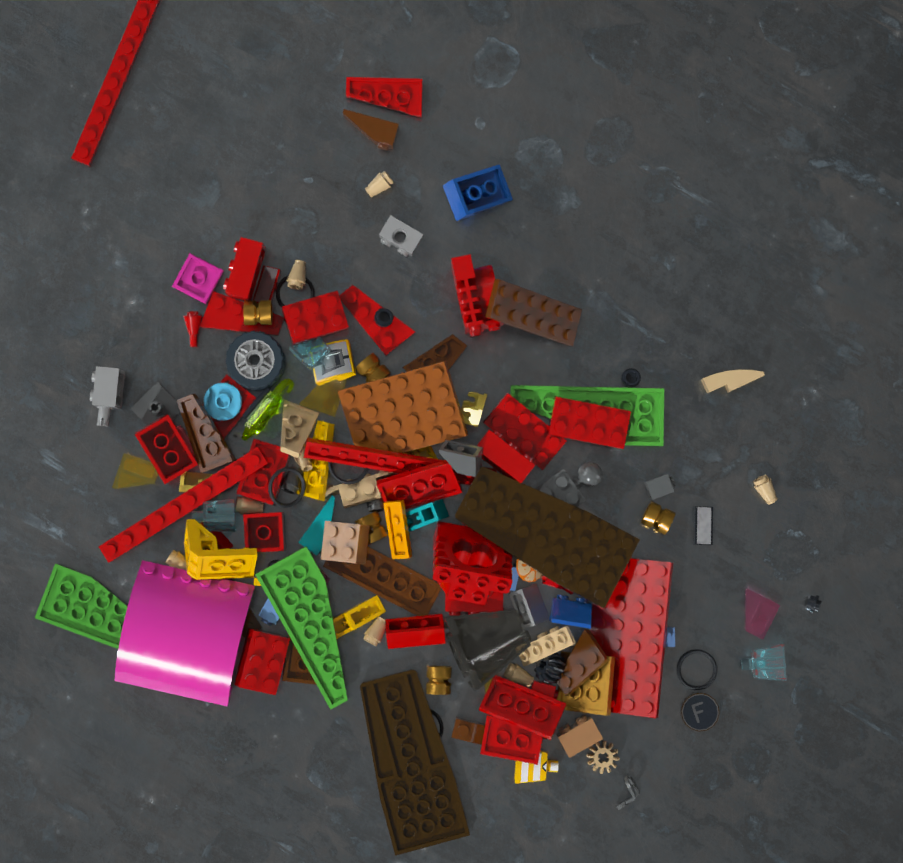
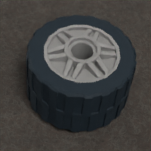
[225,331,286,391]

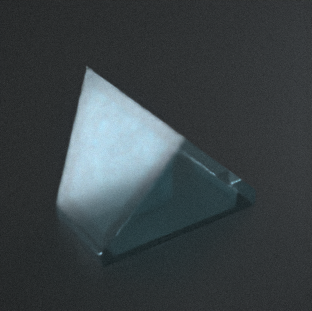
[288,337,331,371]

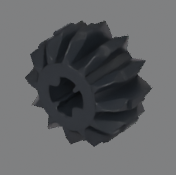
[534,652,566,684]

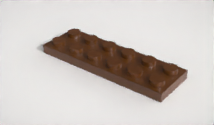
[486,279,582,346]
[323,546,442,616]

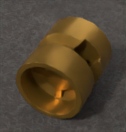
[244,300,273,325]
[355,352,391,382]
[641,501,676,535]
[355,511,388,545]
[426,666,452,695]

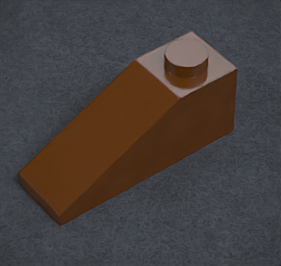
[342,109,399,151]
[451,717,485,745]

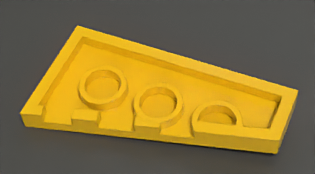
[297,420,335,501]

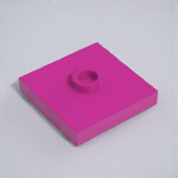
[172,253,224,304]

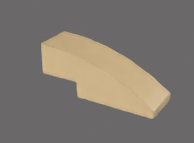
[701,370,765,394]

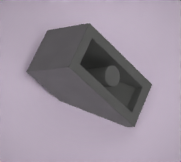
[439,440,482,477]

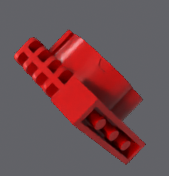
[451,254,504,337]
[433,521,513,605]

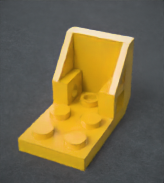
[184,519,257,580]

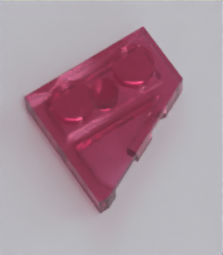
[745,588,780,640]

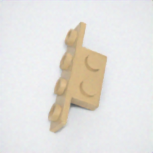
[325,470,395,508]
[517,626,576,667]

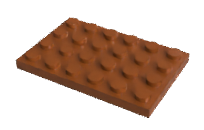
[338,361,468,453]

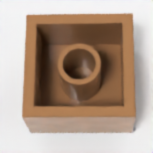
[321,521,370,564]
[556,714,603,758]

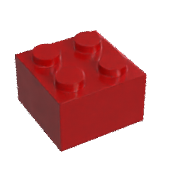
[243,512,286,552]

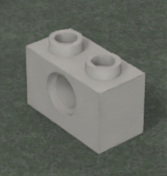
[379,215,424,257]

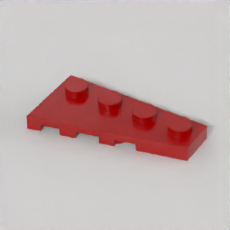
[346,77,422,118]
[339,285,416,356]
[200,291,285,336]

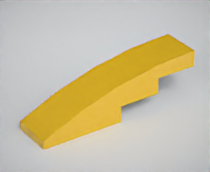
[333,595,386,639]

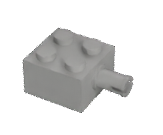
[90,366,125,427]

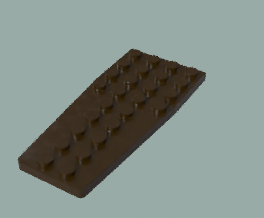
[455,467,640,609]
[360,669,470,856]

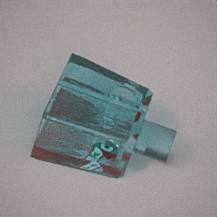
[192,499,235,532]
[741,643,787,681]

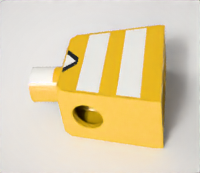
[514,750,559,784]

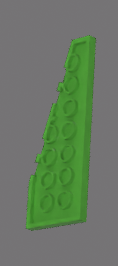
[511,385,664,446]
[255,546,348,709]
[35,564,128,649]

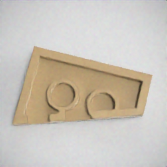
[280,399,319,458]

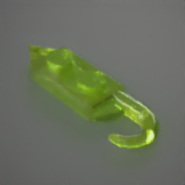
[241,379,294,441]

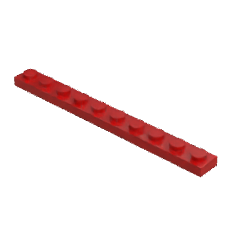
[71,0,160,166]
[303,438,497,485]
[99,446,269,563]

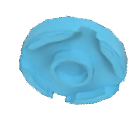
[204,383,242,421]

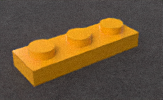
[383,500,412,559]

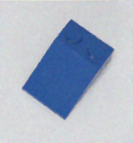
[443,164,513,221]
[549,595,592,629]

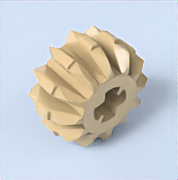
[586,740,620,774]

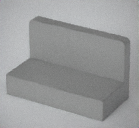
[509,584,549,629]

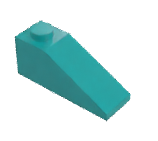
[298,496,336,556]
[385,499,449,532]

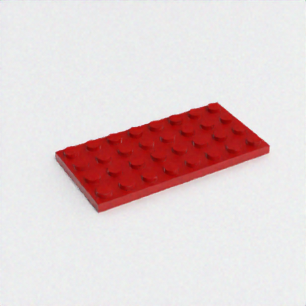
[590,558,673,718]

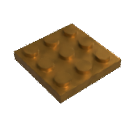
[557,651,615,716]

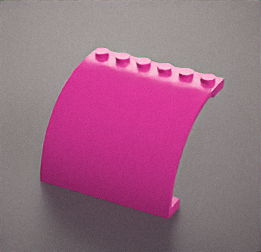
[115,560,255,707]

